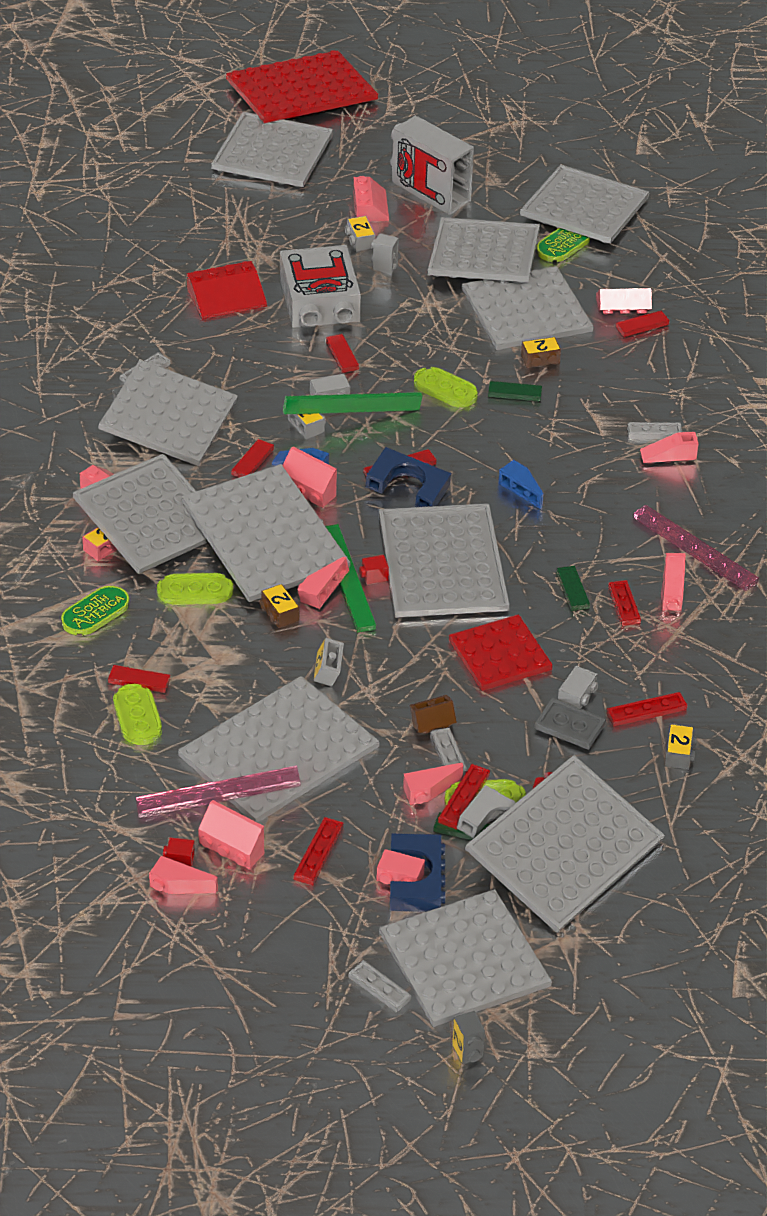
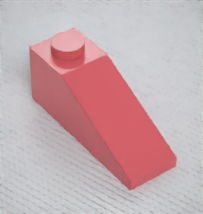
[661,553,686,611]
[298,557,349,609]
[403,762,463,805]
[149,856,218,894]

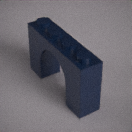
[365,447,452,507]
[390,833,445,912]

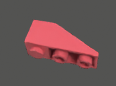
[640,432,699,463]

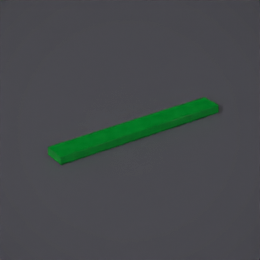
[283,392,423,414]
[325,524,376,633]

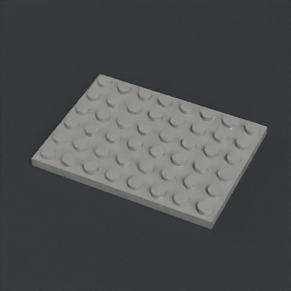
[182,464,350,602]
[379,503,509,617]
[178,676,379,823]
[465,755,665,933]

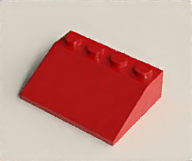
[187,261,267,319]

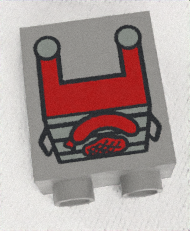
[390,115,474,215]
[280,245,361,328]

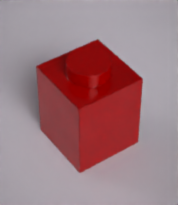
[359,555,389,585]
[163,837,195,867]

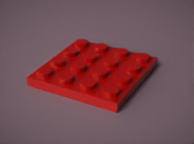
[449,614,553,691]

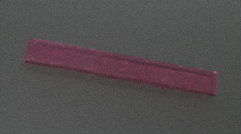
[633,505,759,591]
[136,766,301,818]

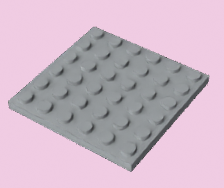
[211,112,333,187]
[520,165,649,244]
[428,217,540,283]
[462,266,593,350]
[98,360,238,466]
[73,454,208,574]
[379,889,552,1027]

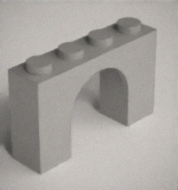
[457,785,516,838]

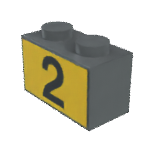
[665,724,697,770]
[452,1011,485,1064]

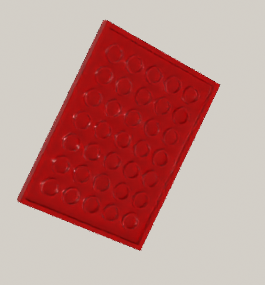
[226,50,378,123]

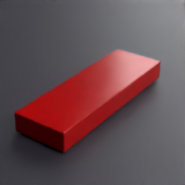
[616,310,670,337]
[326,334,359,373]
[231,439,274,478]
[608,580,641,626]
[108,665,171,693]

